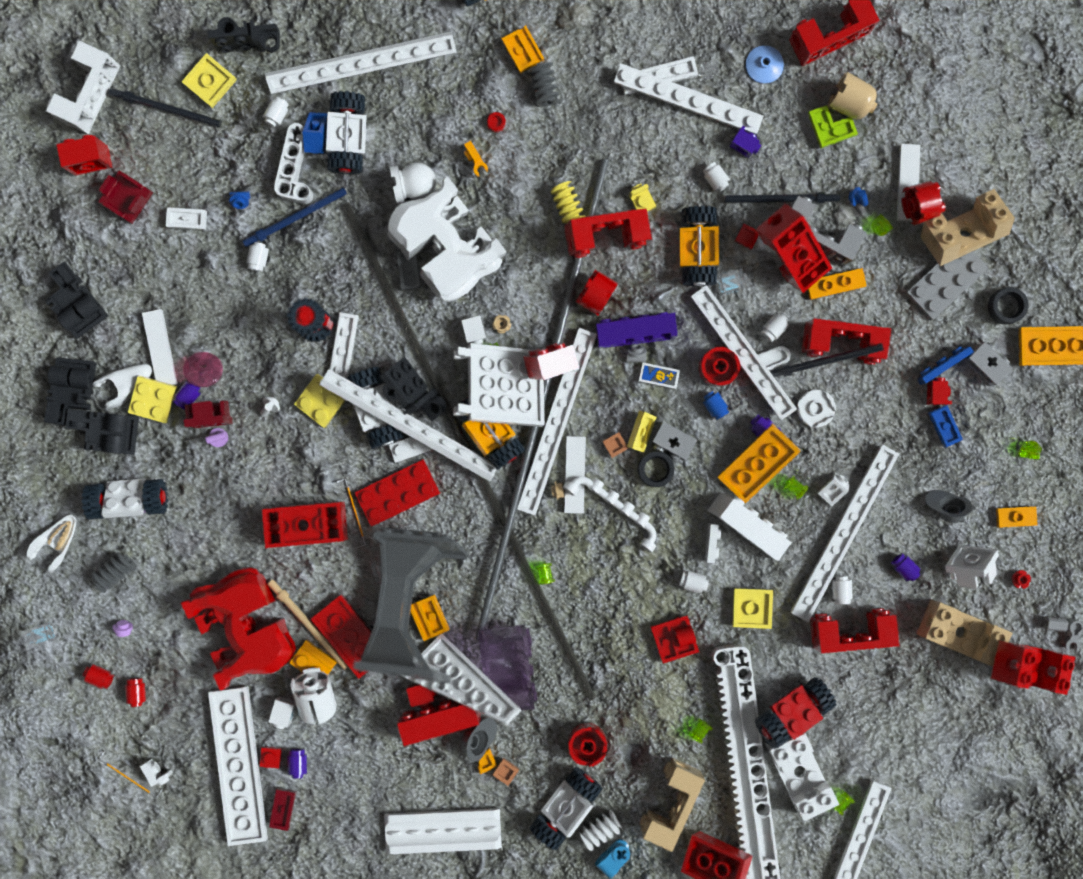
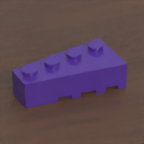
[596,312,678,349]

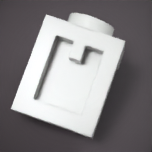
[818,472,849,506]
[140,759,173,787]

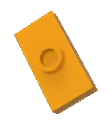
[996,506,1038,528]

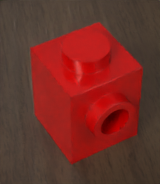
[406,683,437,708]

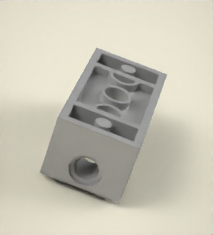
[790,196,867,266]

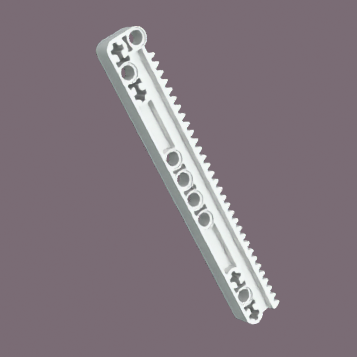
[711,644,780,879]

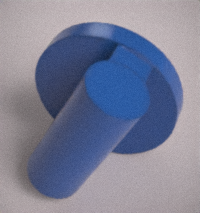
[848,187,869,207]
[229,191,250,209]

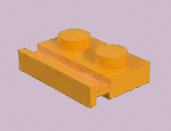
[502,25,544,74]
[411,594,450,641]
[290,640,337,675]

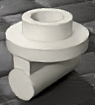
[260,397,280,417]

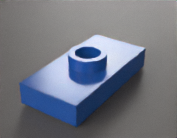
[928,405,963,448]

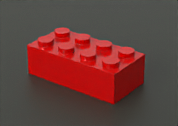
[397,699,481,747]

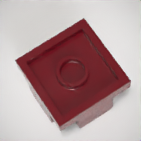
[98,170,153,224]
[184,400,233,428]

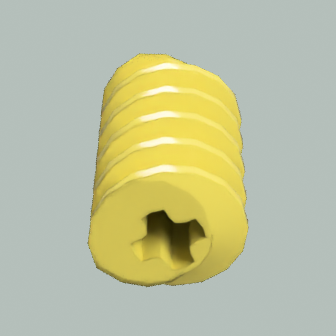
[550,181,586,223]

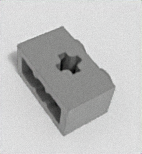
[963,342,1013,386]
[651,421,697,462]

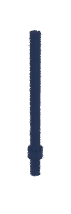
[243,187,347,247]

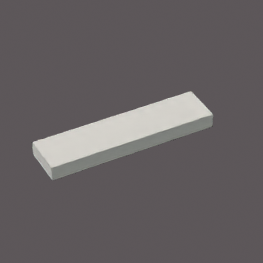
[622,56,698,95]
[896,144,920,222]
[142,309,178,385]
[330,312,359,379]
[564,436,586,513]

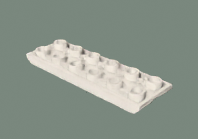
[384,808,502,854]

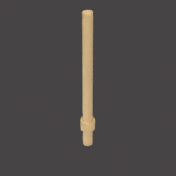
[267,579,348,670]

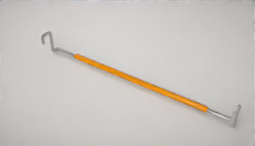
[335,479,366,549]
[99,751,163,798]

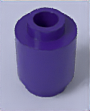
[173,381,201,410]
[891,553,920,582]
[287,749,307,779]

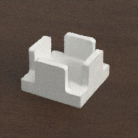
[945,545,998,589]

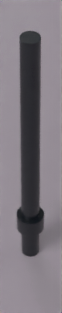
[109,88,222,128]
[725,192,840,204]
[770,343,884,377]

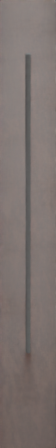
[475,158,609,641]

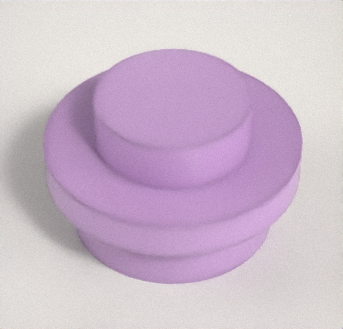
[113,620,133,637]

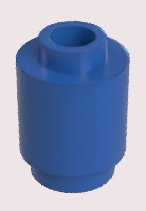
[702,391,729,420]

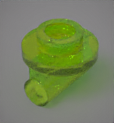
[871,214,893,236]
[1018,440,1042,460]

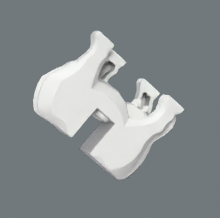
[388,176,506,302]

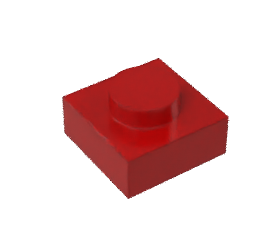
[734,224,759,250]
[260,746,282,769]

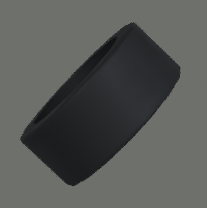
[988,287,1029,324]
[637,451,675,487]

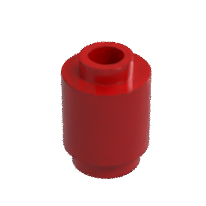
[83,664,114,689]
[125,677,146,707]

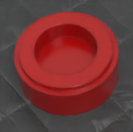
[487,112,506,133]

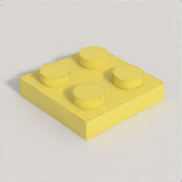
[182,53,237,108]
[294,374,346,428]
[128,375,177,424]
[732,588,773,629]

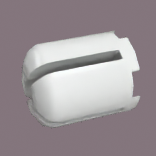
[291,668,336,725]

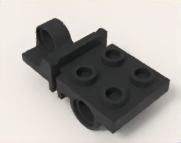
[208,17,280,53]
[45,261,109,339]
[44,357,97,426]
[380,357,446,421]
[66,409,139,455]

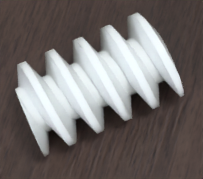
[579,810,623,851]

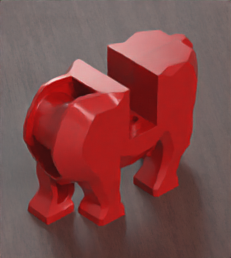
[181,567,296,691]

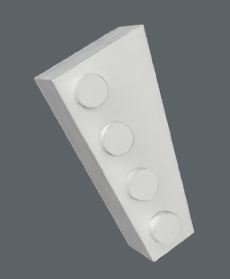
[707,492,791,561]

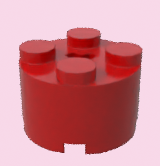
[901,181,945,225]
[576,270,618,316]
[699,347,740,387]
[568,722,607,767]

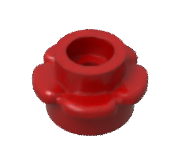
[1011,570,1031,589]

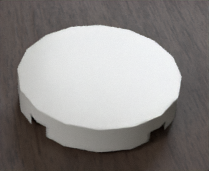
[797,389,836,428]

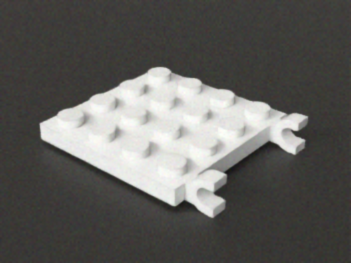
[453,343,544,427]

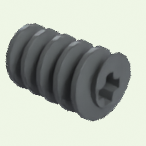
[530,62,560,106]
[91,552,136,593]

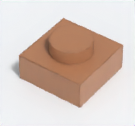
[602,432,629,458]
[492,757,519,786]

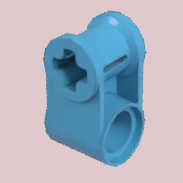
[595,839,630,879]

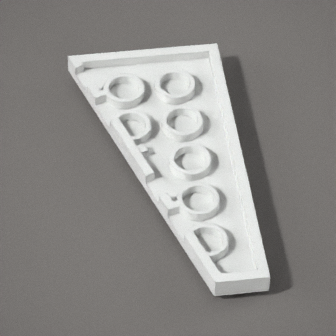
[401,634,521,725]

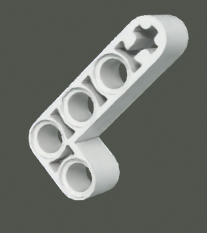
[274,123,313,204]

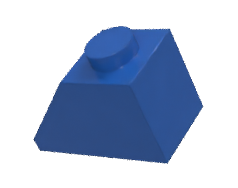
[302,112,328,154]

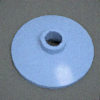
[746,45,784,84]

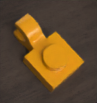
[464,140,488,177]

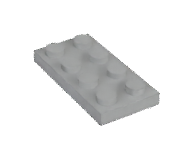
[906,251,989,320]

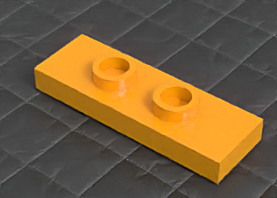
[808,268,867,300]

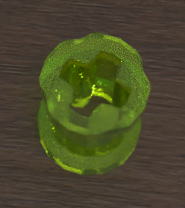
[783,475,809,500]
[535,562,555,585]
[688,718,713,744]
[833,789,855,816]

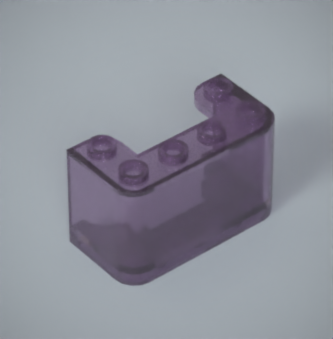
[478,624,538,711]

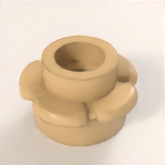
[492,315,511,334]
[551,481,565,500]

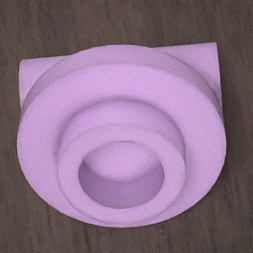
[206,428,228,447]

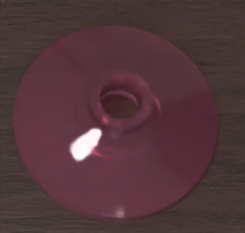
[183,352,223,387]

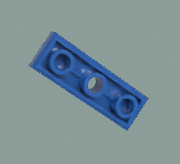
[917,346,974,385]

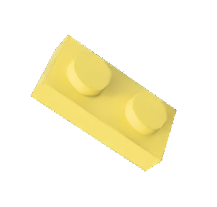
[627,410,656,453]

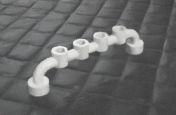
[563,476,656,553]

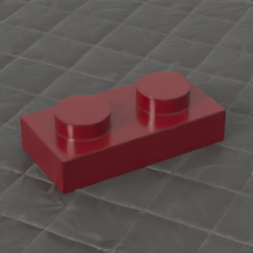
[269,788,297,831]

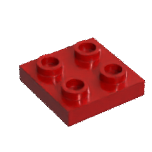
[650,615,699,664]

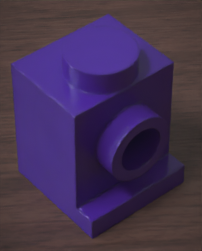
[730,126,762,158]
[749,414,781,437]

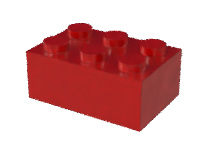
[681,831,753,879]

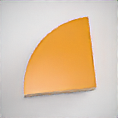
[478,748,498,774]

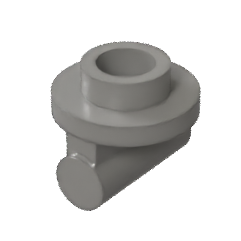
[626,344,647,362]

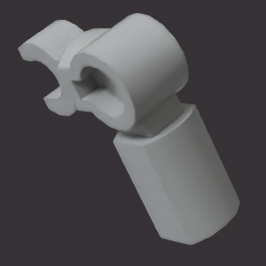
[1043,617,1083,651]

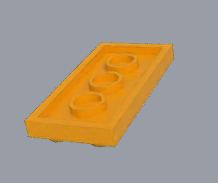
[1018,326,1083,366]
[717,423,801,503]

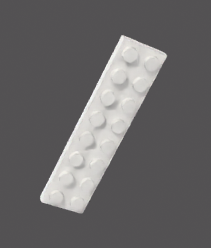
[208,686,268,846]

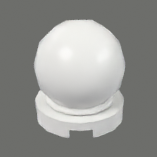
[390,163,437,205]

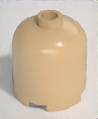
[827,72,877,120]

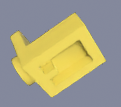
[629,184,656,212]

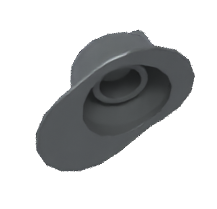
[925,490,973,523]
[459,718,497,762]

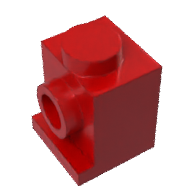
[927,378,952,405]

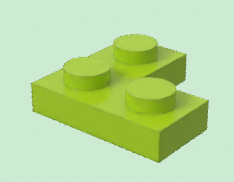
[808,105,858,149]

